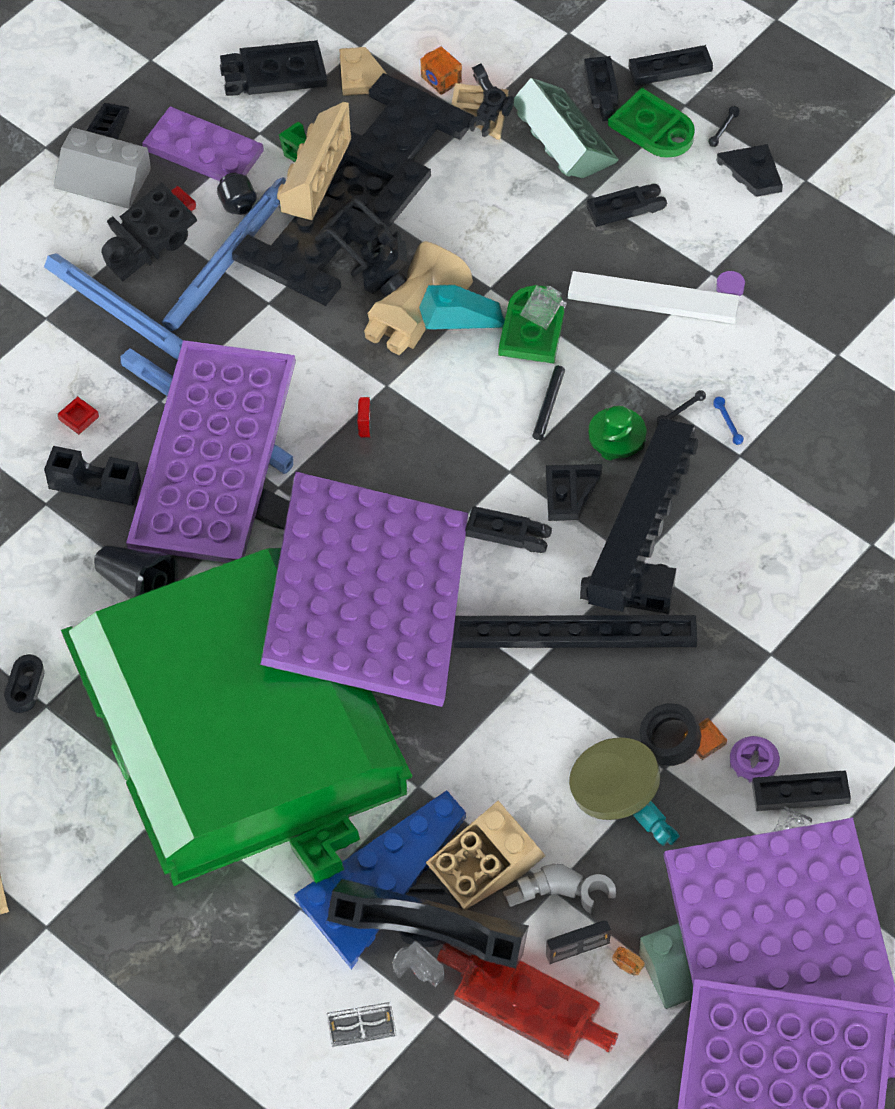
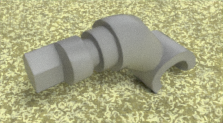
[503,864,616,914]

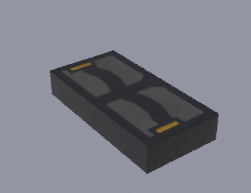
[546,920,611,964]

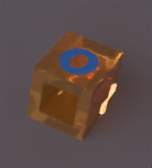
[420,46,462,95]

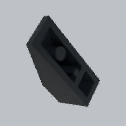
[580,563,677,614]

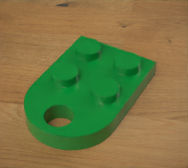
[608,88,695,158]
[498,285,564,364]

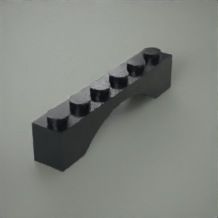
[327,879,529,968]

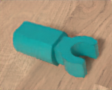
[633,801,680,846]

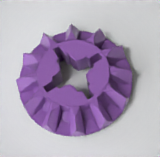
[730,736,780,783]

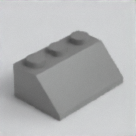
[54,127,151,209]

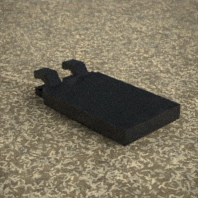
[220,40,328,96]

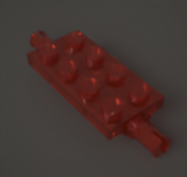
[437,943,619,1061]

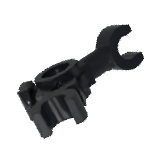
[469,63,514,137]

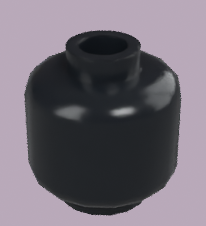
[217,172,257,215]

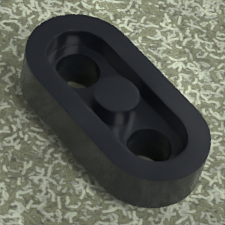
[4,654,45,713]

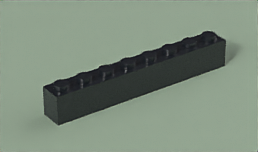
[588,418,698,612]

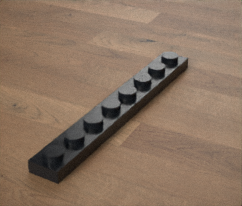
[453,615,697,648]

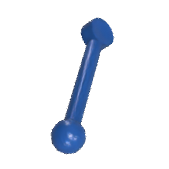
[714,397,744,445]

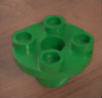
[588,405,647,460]

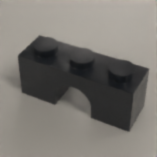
[44,446,141,506]

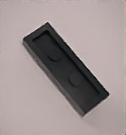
[628,45,713,86]
[752,770,851,811]

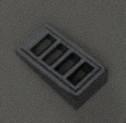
[86,103,129,140]

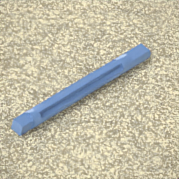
[161,177,286,331]
[44,253,183,360]
[120,348,293,474]

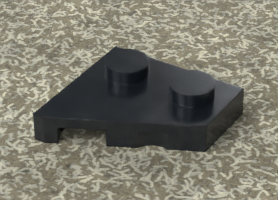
[716,144,783,197]
[545,464,602,521]

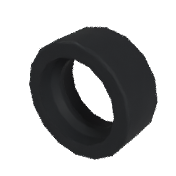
[639,703,702,766]

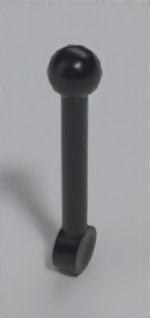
[708,106,740,147]
[657,390,706,425]

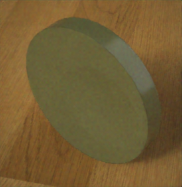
[569,738,661,820]

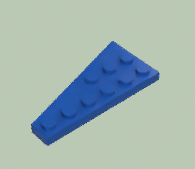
[294,790,466,970]

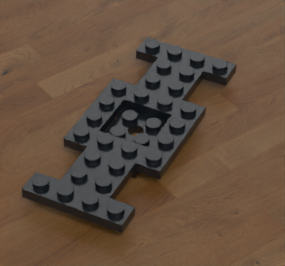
[232,73,474,306]

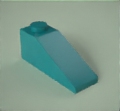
[419,285,505,329]

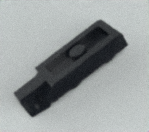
[584,56,619,122]

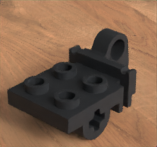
[101,182,197,282]

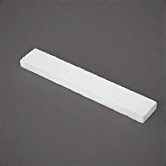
[568,271,740,324]

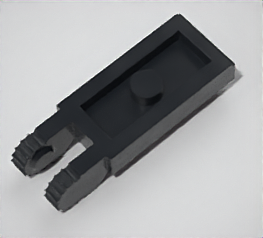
[586,183,668,227]
[465,506,552,553]

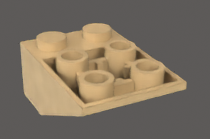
[426,800,546,910]

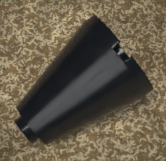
[94,545,179,599]

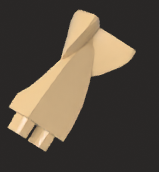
[364,241,473,355]

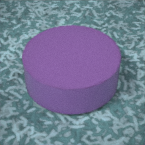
[716,271,745,296]

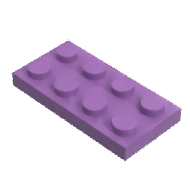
[142,106,264,181]

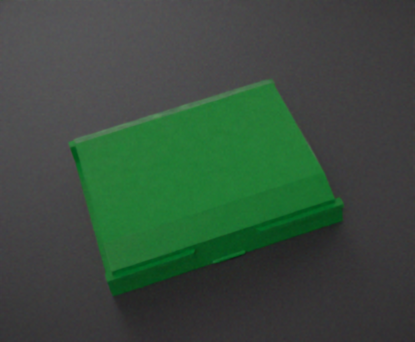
[61,548,412,886]

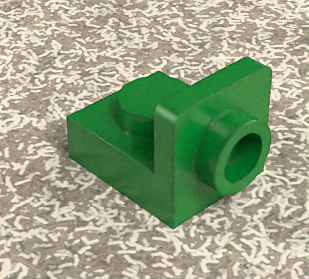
[278,122,307,162]

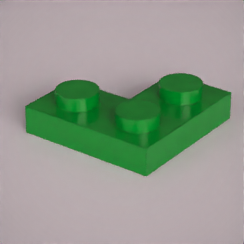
[289,814,360,883]

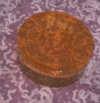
[612,947,645,976]

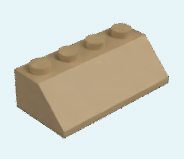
[277,102,351,220]

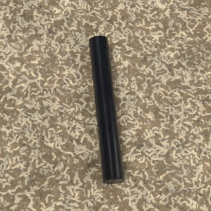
[532,365,565,440]

